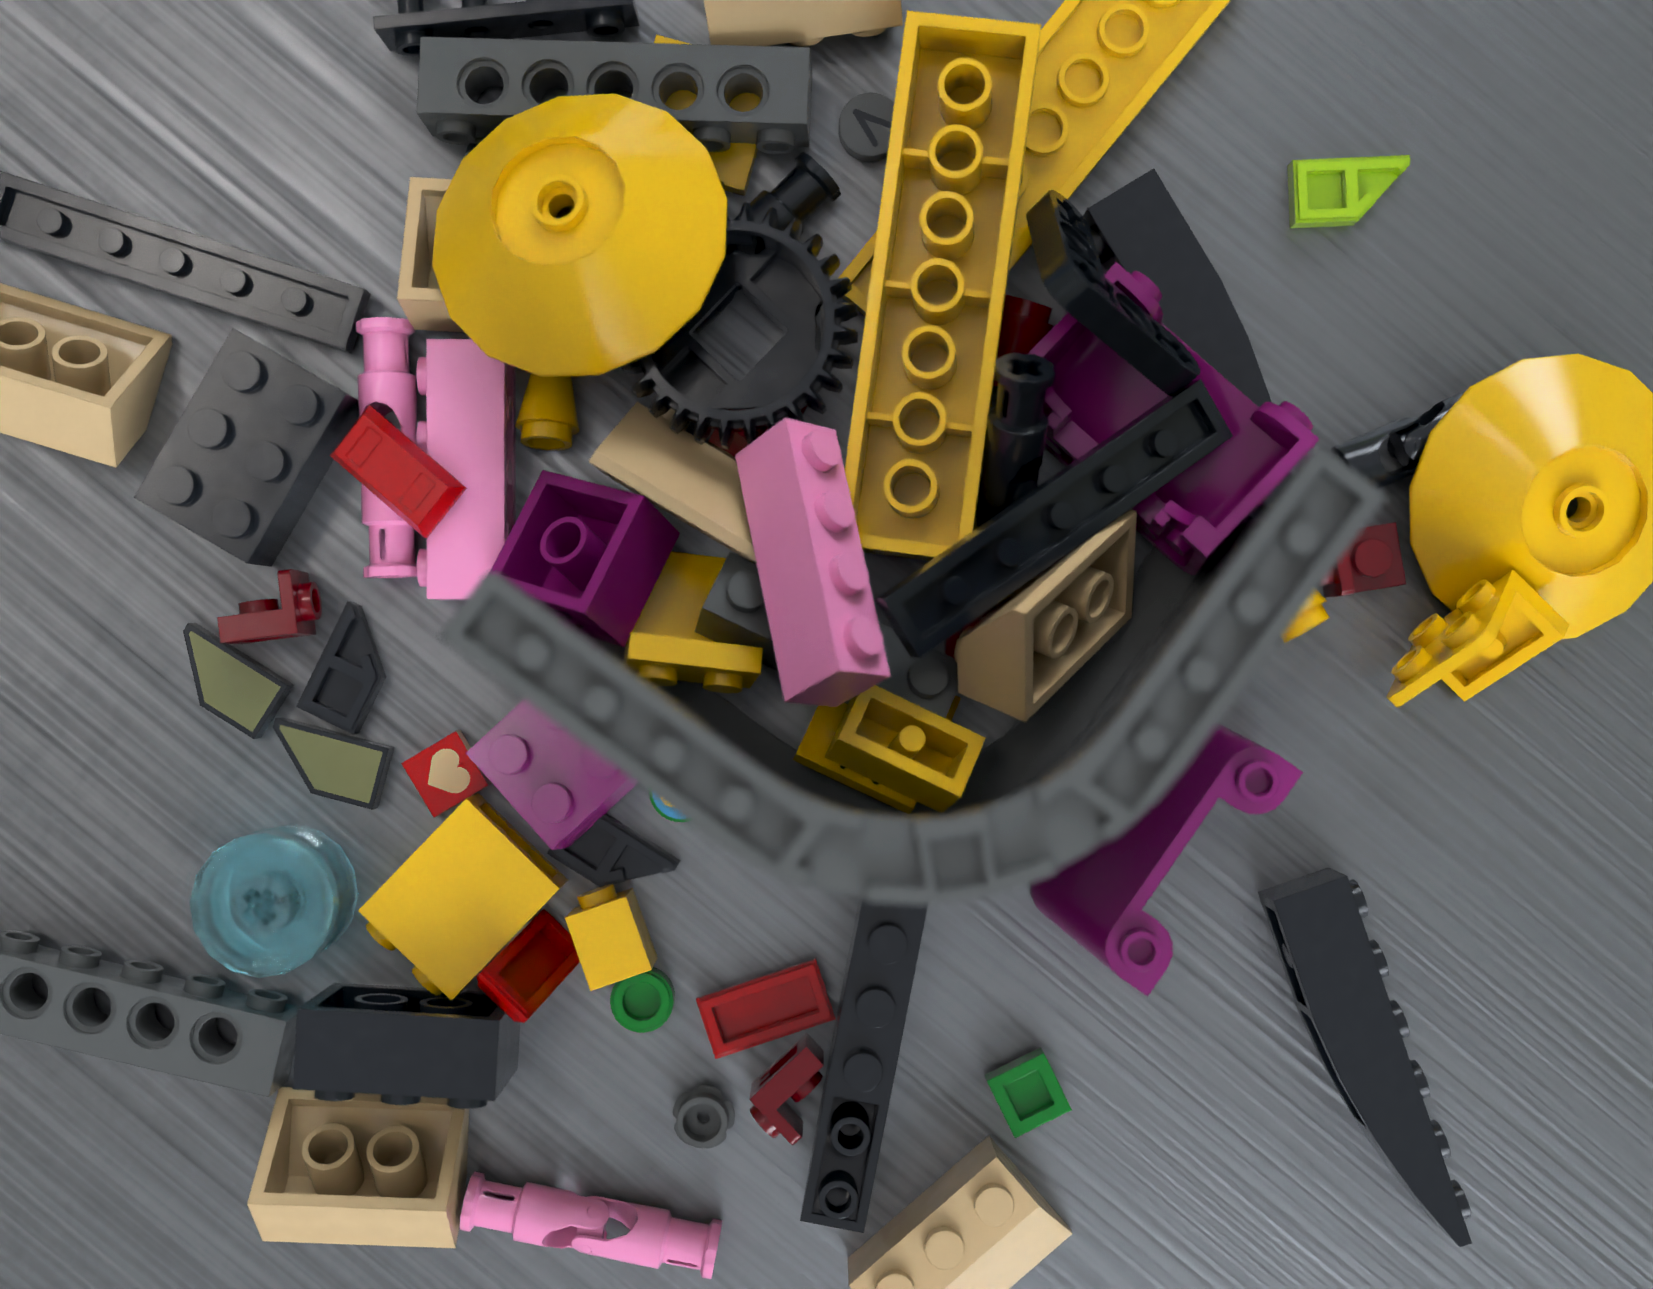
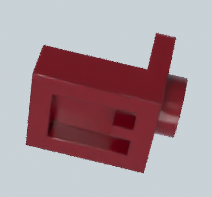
[1320,522,1406,598]
[217,569,322,644]
[749,1033,824,1145]

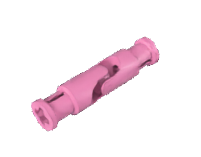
[356,317,417,578]
[459,1172,723,1279]

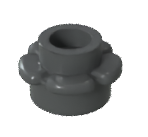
[673,1085,735,1148]

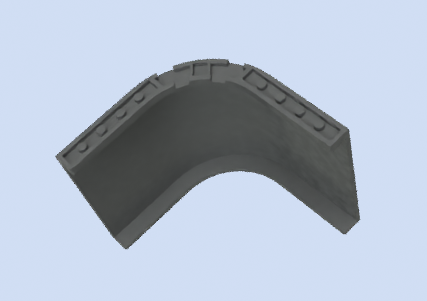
[439,449,1387,905]

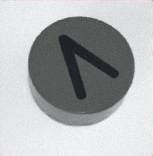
[839,93,894,162]

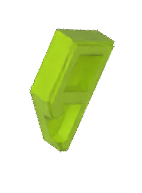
[1287,155,1410,228]

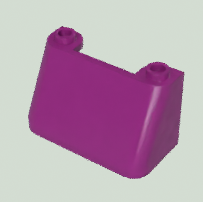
[1028,262,1319,575]
[1030,723,1303,997]

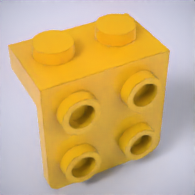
[623,551,763,693]
[1386,569,1569,707]

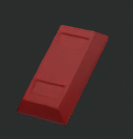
[329,405,467,538]
[477,909,580,1023]
[696,958,836,1059]

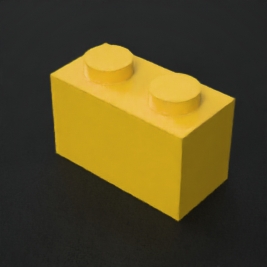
[825,685,986,813]

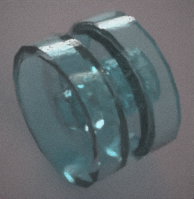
[189,824,358,978]

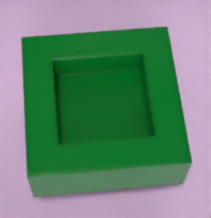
[985,1047,1072,1138]

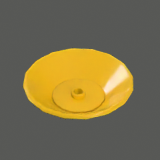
[432,94,728,377]
[1409,353,1653,639]

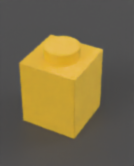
[565,884,658,991]

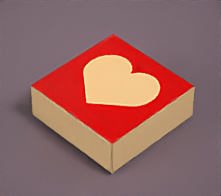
[401,730,492,818]

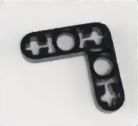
[1026,190,1201,397]

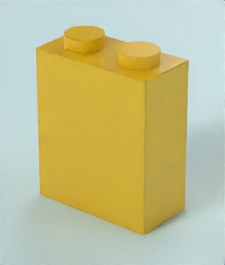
[358,793,568,1001]

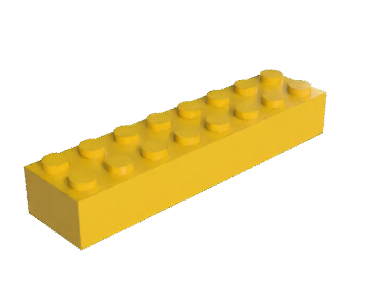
[845,10,1041,561]

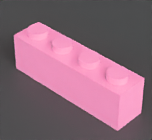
[416,339,516,600]
[735,417,891,707]

